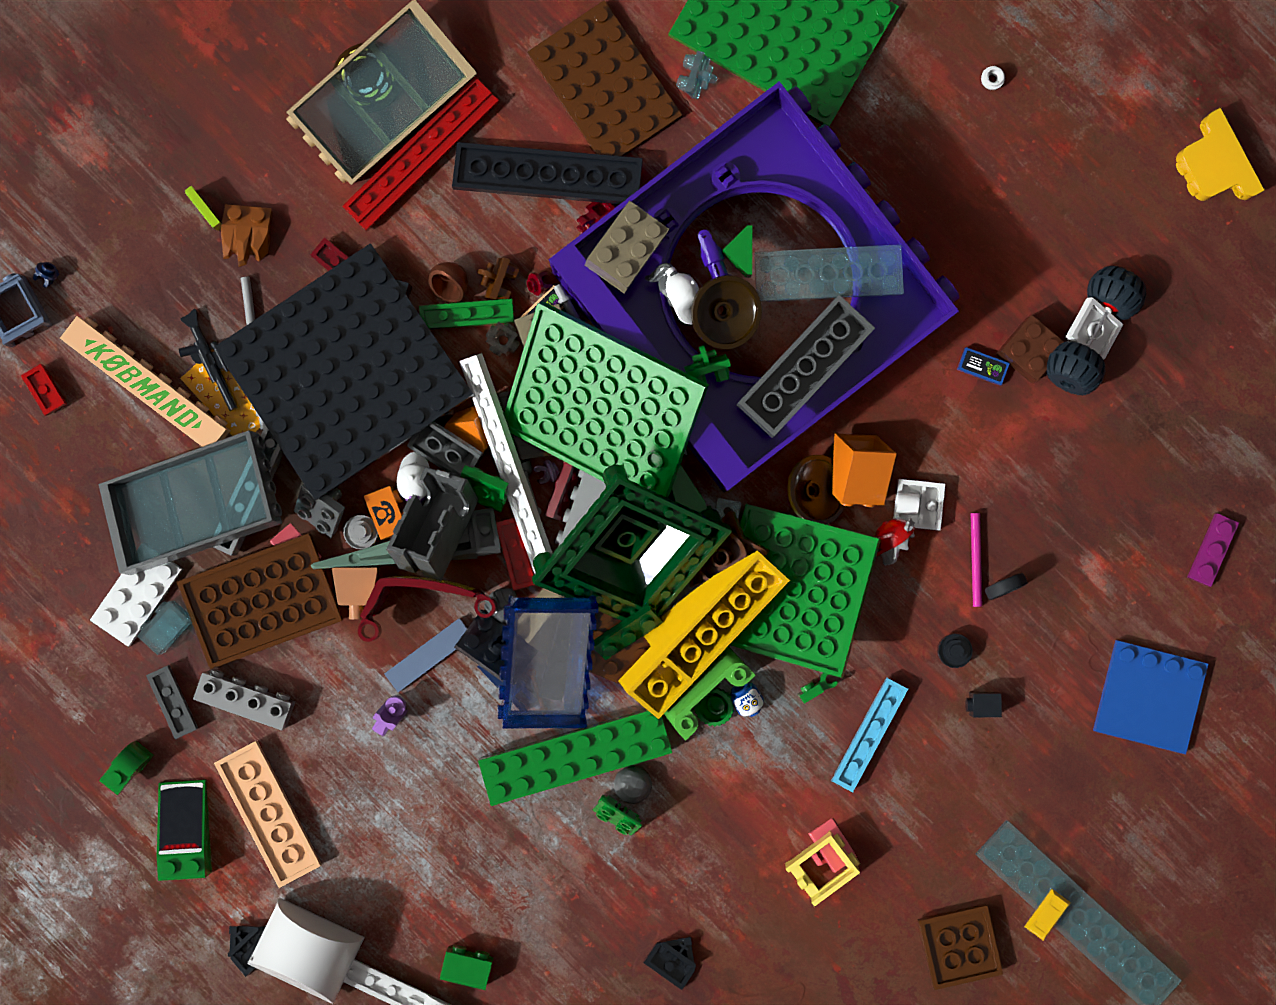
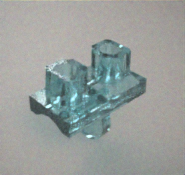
[676,51,718,99]

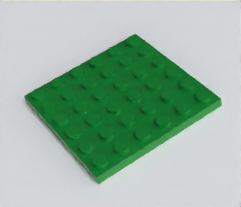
[729,504,881,678]

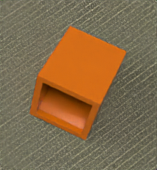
[832,433,896,507]

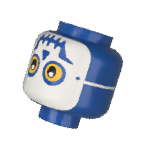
[730,682,764,717]

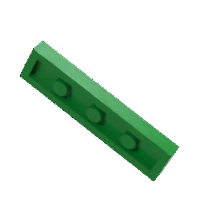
[419,299,514,329]

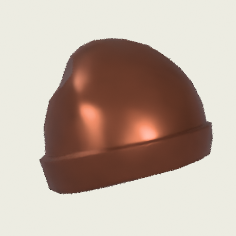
[429,262,468,303]

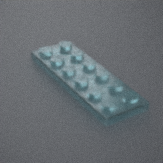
[754,245,904,302]

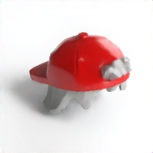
[875,518,915,566]

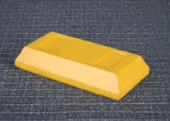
[1024,889,1071,941]

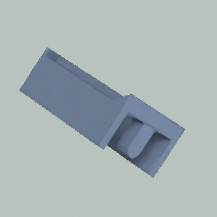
[0,273,52,348]

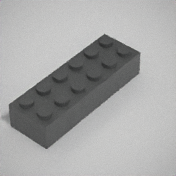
[737,295,875,438]

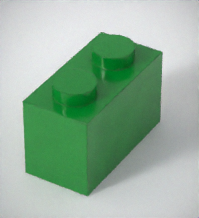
[440,945,494,990]

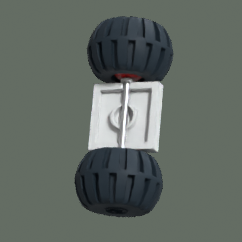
[1046,266,1146,395]

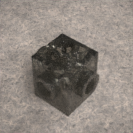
[486,322,521,357]

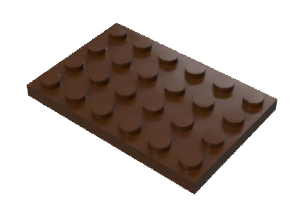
[527,0,682,156]
[177,533,343,669]

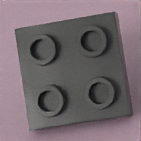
[294,484,345,538]

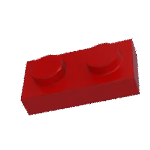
[21,364,67,416]

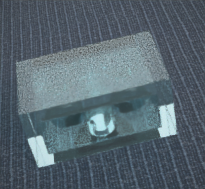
[137,601,192,655]

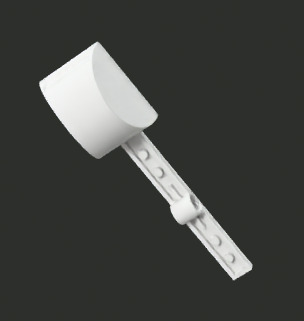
[247,898,451,1005]

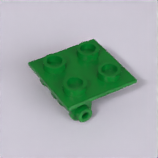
[592,795,642,836]

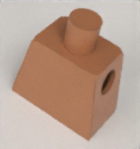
[332,567,380,619]

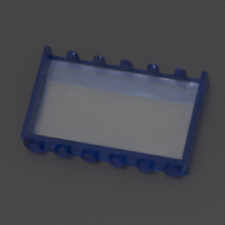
[497,596,599,729]

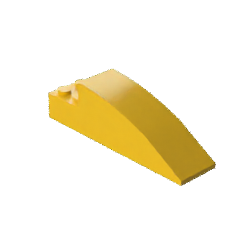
[618,551,790,719]

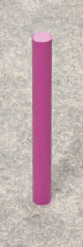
[971,513,982,607]

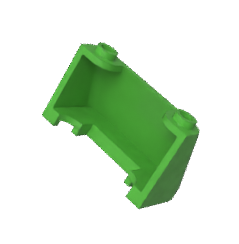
[664,646,755,741]

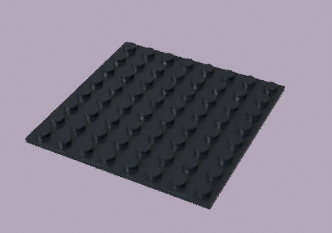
[214,243,474,501]

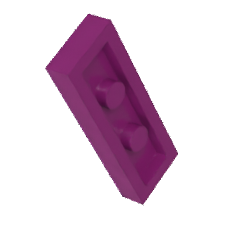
[1187,514,1239,587]

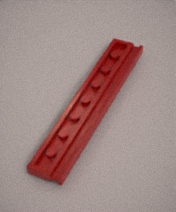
[342,76,499,231]

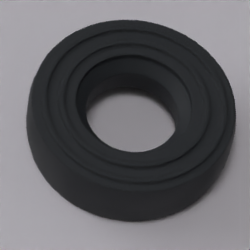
[985,573,1028,600]

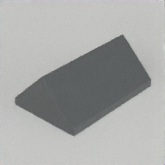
[407,422,485,477]

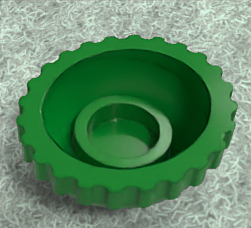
[694,687,734,727]

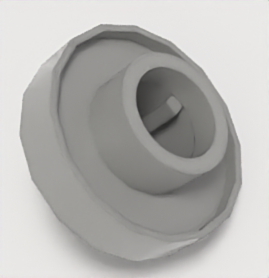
[344,515,379,549]

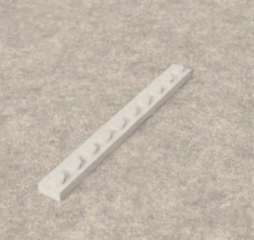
[459,353,553,574]

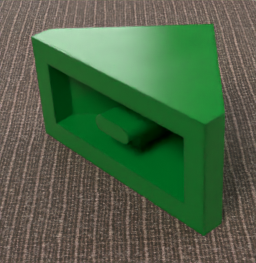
[722,225,752,278]

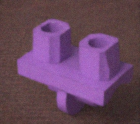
[372,696,408,736]

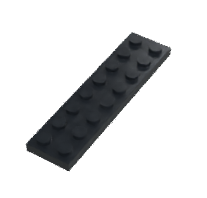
[452,142,643,204]

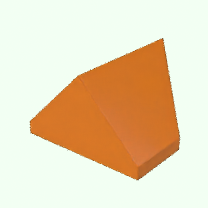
[444,406,489,453]

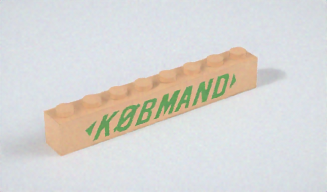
[60,316,231,447]

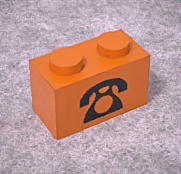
[364,486,404,540]

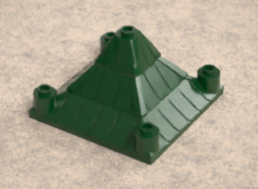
[532,464,732,621]

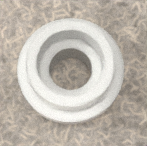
[981,66,1005,90]

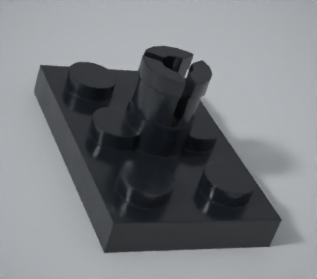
[454,610,538,688]

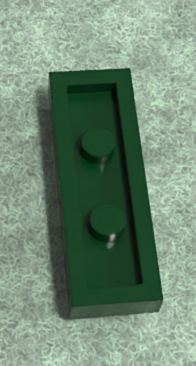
[591,604,663,660]

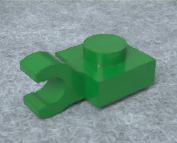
[798,672,838,704]

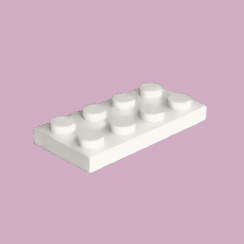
[90,543,184,647]

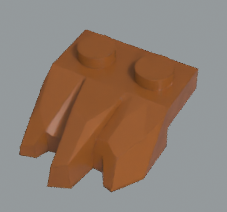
[221,204,273,267]

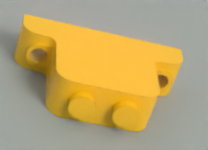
[1176,108,1264,201]

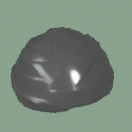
[614,766,652,804]

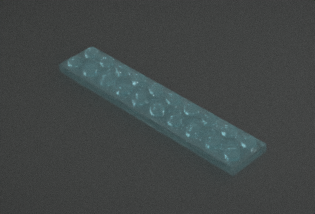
[975,820,1182,1005]

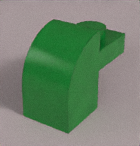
[99,741,154,795]

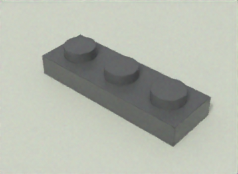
[146,665,199,739]

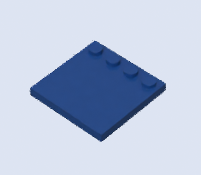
[1093,640,1208,754]

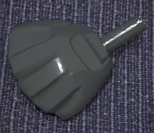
[484,588,518,634]

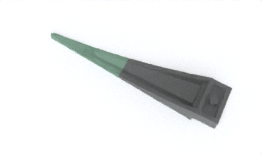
[311,508,501,569]

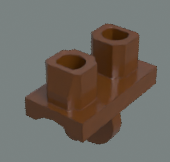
[477,257,519,300]

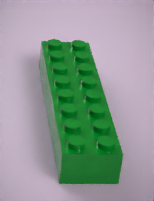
[478,709,672,806]

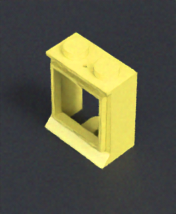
[785,830,860,907]

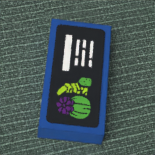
[957,347,1010,386]

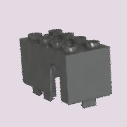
[386,467,479,581]

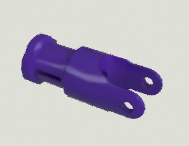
[698,230,730,279]

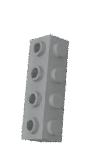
[193,669,295,730]

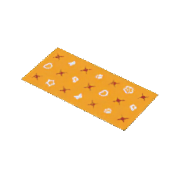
[180,349,260,436]

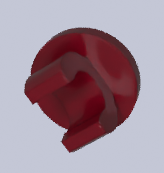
[527,271,553,296]

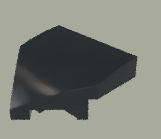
[228,926,266,977]
[643,937,696,990]

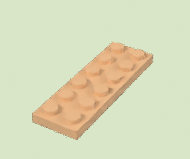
[214,740,322,888]

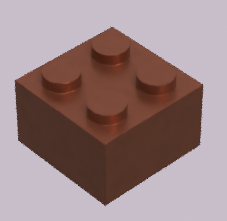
[996,315,1063,383]

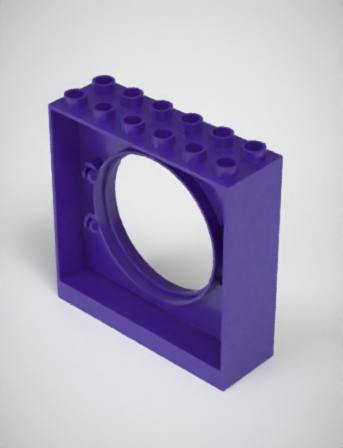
[549,81,960,493]

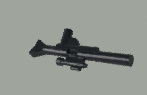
[179,309,238,411]

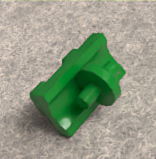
[684,345,731,383]

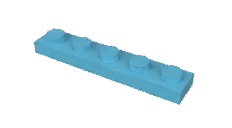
[831,677,908,792]

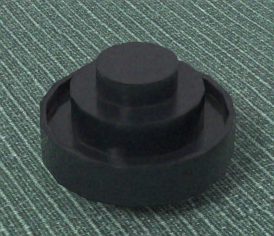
[937,633,973,668]

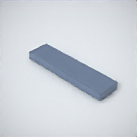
[384,618,467,692]

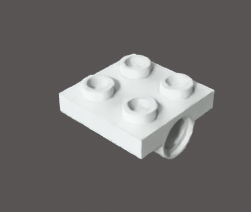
[893,479,945,530]

